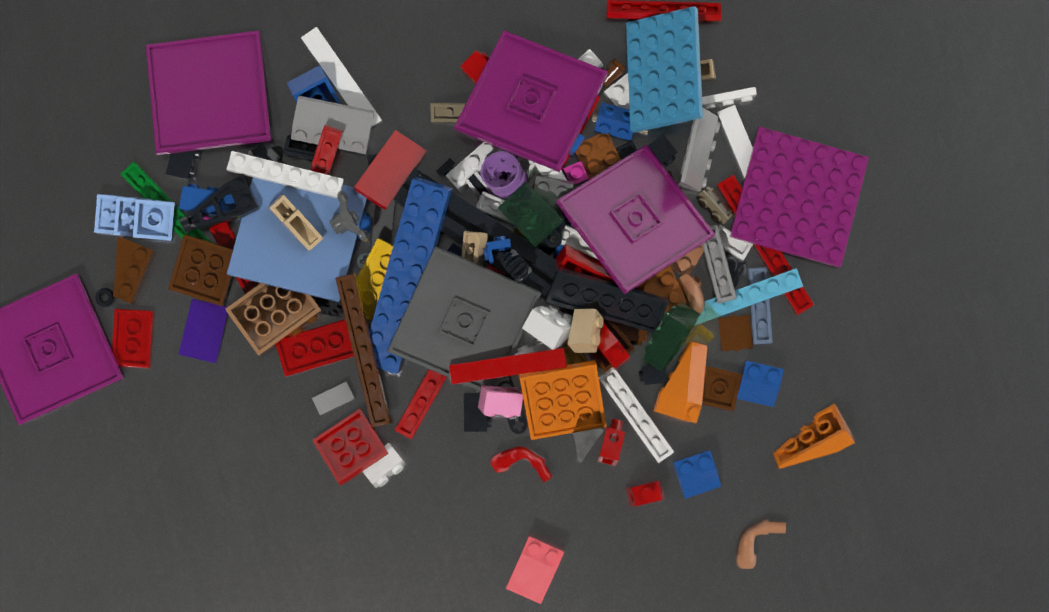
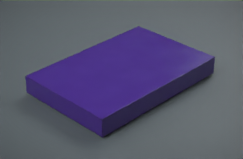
[178,299,228,363]

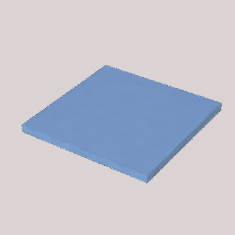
[227,177,367,303]

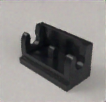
[283,135,318,162]

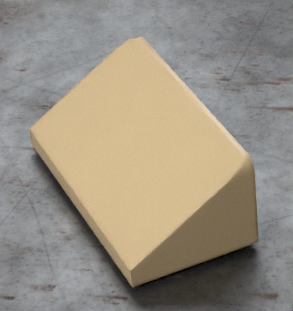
[461,231,488,267]

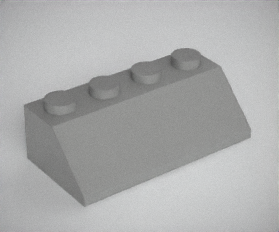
[291,96,374,154]

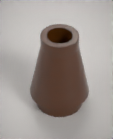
[604,58,626,87]

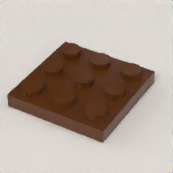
[168,234,233,306]

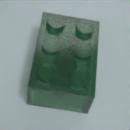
[643,302,701,372]

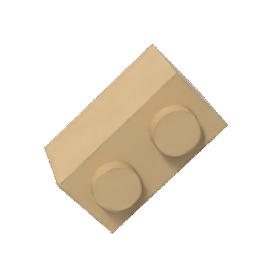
[568,309,604,353]

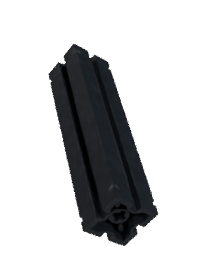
[393,167,556,302]

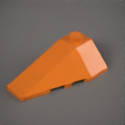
[654,341,707,423]
[773,403,855,469]

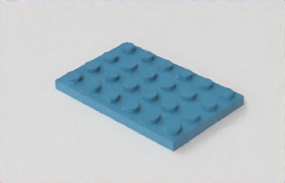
[626,6,703,133]

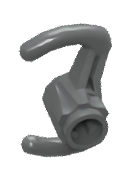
[330,191,369,242]

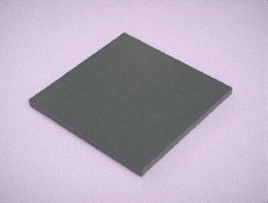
[387,246,541,391]

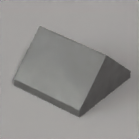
[573,428,604,462]

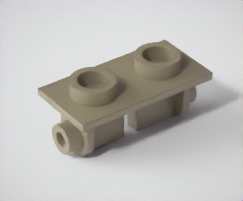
[696,186,734,225]

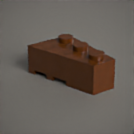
[113,236,156,305]

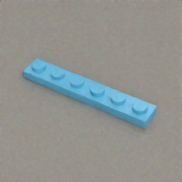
[688,268,803,326]

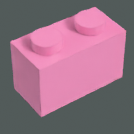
[478,385,523,418]

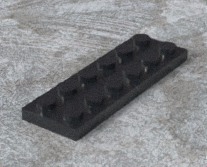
[546,267,669,333]

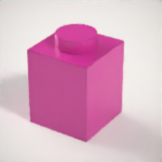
[562,161,589,187]

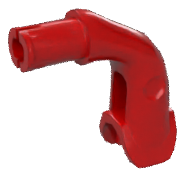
[490,446,553,483]

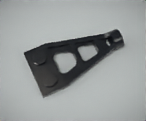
[179,174,260,233]

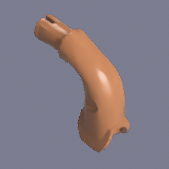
[669,274,705,337]
[736,519,786,569]

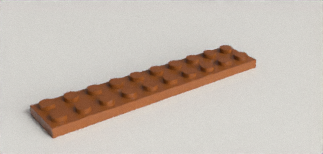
[575,133,687,314]

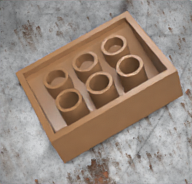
[225,283,321,356]

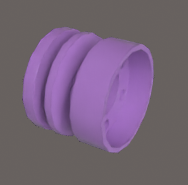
[480,151,528,200]

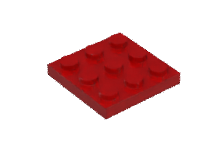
[312,409,389,486]

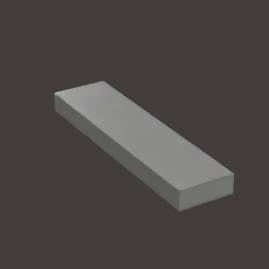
[702,225,737,304]

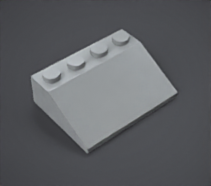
[678,107,721,193]

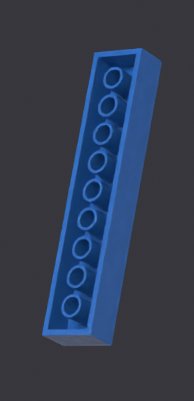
[369,177,453,374]

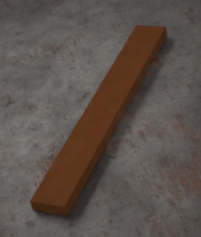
[335,273,391,427]

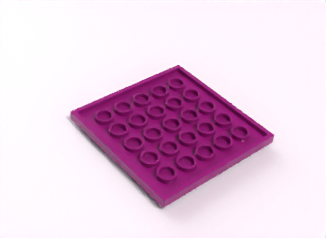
[730,126,869,268]

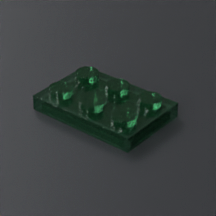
[498,182,563,247]

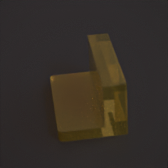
[684,324,715,345]

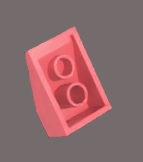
[506,536,564,604]

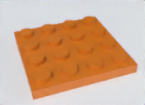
[519,360,607,440]

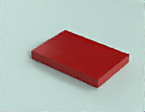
[112,309,154,368]

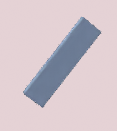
[748,267,773,345]

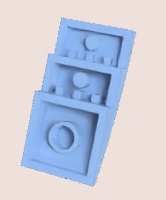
[94,194,175,241]

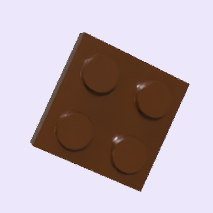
[702,366,742,412]

